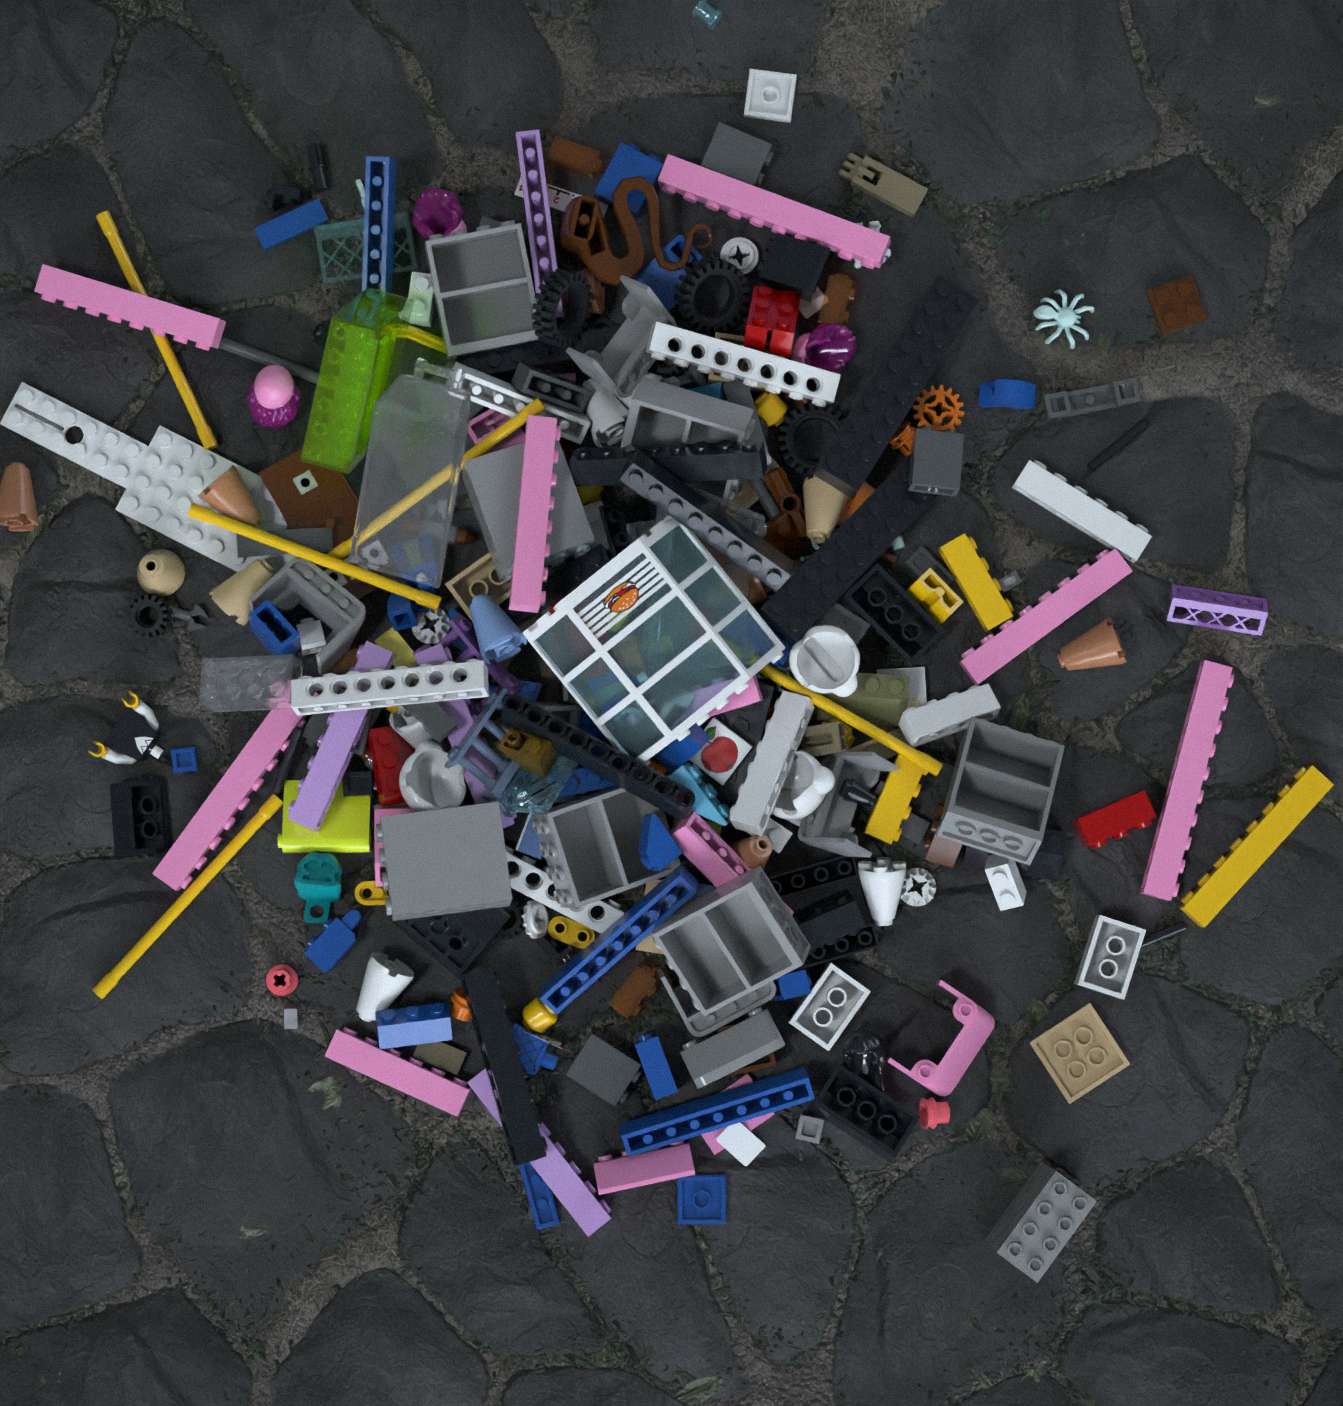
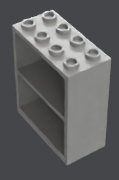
[424,220,539,360]
[621,376,756,512]
[462,441,595,582]
[936,717,1065,865]
[532,779,680,908]
[376,802,512,921]
[652,865,811,1016]
[984,1161,1097,1283]

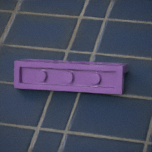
[1166,584,1268,636]

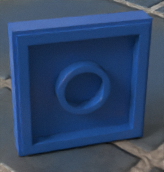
[677,1174,726,1224]

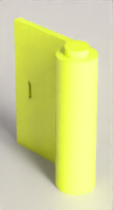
[278,780,371,853]

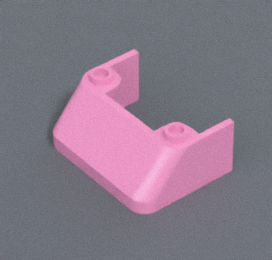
[886,979,995,1096]

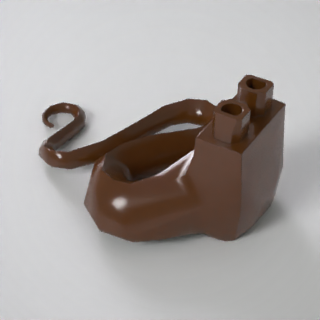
[558,176,713,286]

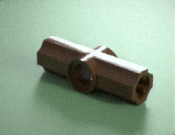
[763,466,807,538]

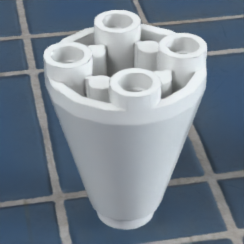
[858,857,906,926]

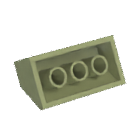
[810,672,909,727]

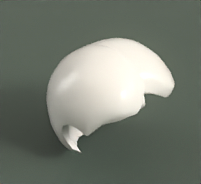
[789,625,860,697]
[399,740,466,812]
[772,751,835,820]

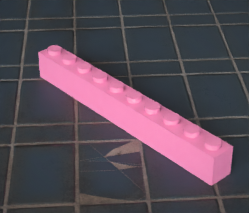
[658,154,891,269]
[1140,660,1234,901]
[152,677,319,891]

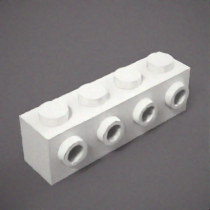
[898,684,1001,748]

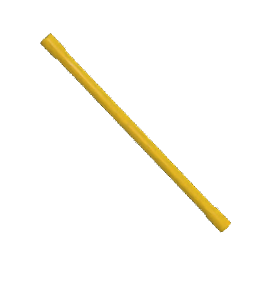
[96,211,218,450]
[326,397,546,560]
[188,503,442,611]
[706,635,943,776]
[92,793,283,999]

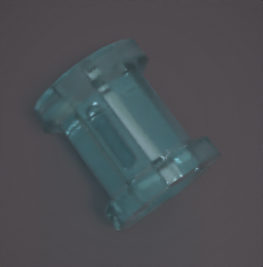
[692,0,723,30]

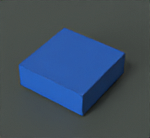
[171,746,199,774]

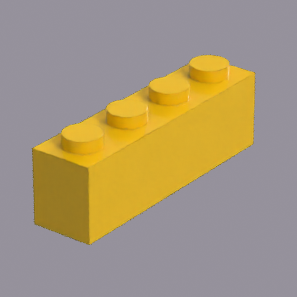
[938,533,1014,632]
[863,750,930,845]

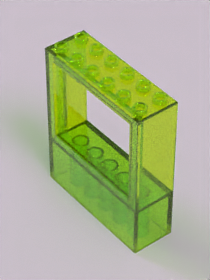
[300,287,414,474]

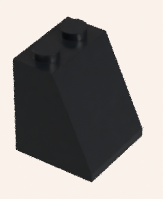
[756,233,831,302]

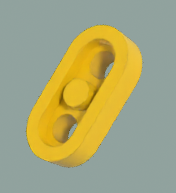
[355,881,389,905]
[548,916,595,949]

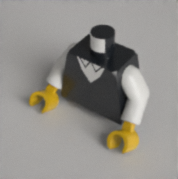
[88,691,166,764]

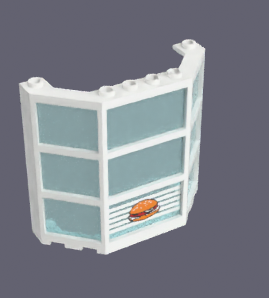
[522,515,786,766]

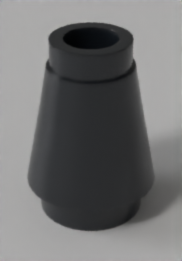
[838,778,876,807]

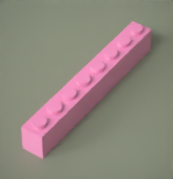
[34,264,226,351]
[509,415,561,613]
[959,548,1132,685]

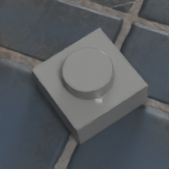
[795,1114,824,1144]

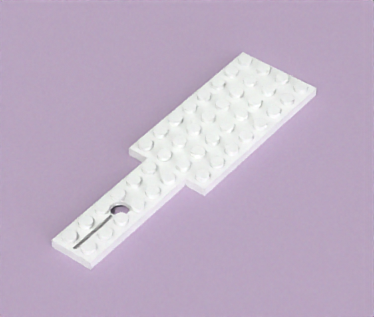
[0,382,297,574]

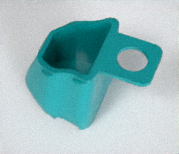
[294,851,342,924]

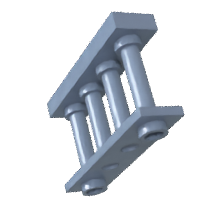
[444,687,536,802]

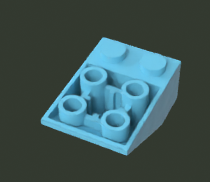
[668,762,731,826]

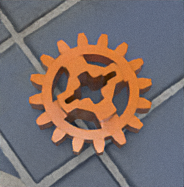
[912,385,964,432]

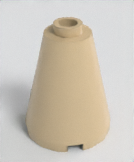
[803,475,849,543]
[137,549,185,597]
[209,559,275,626]

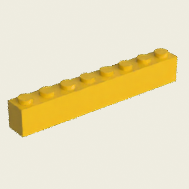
[1179,765,1334,928]

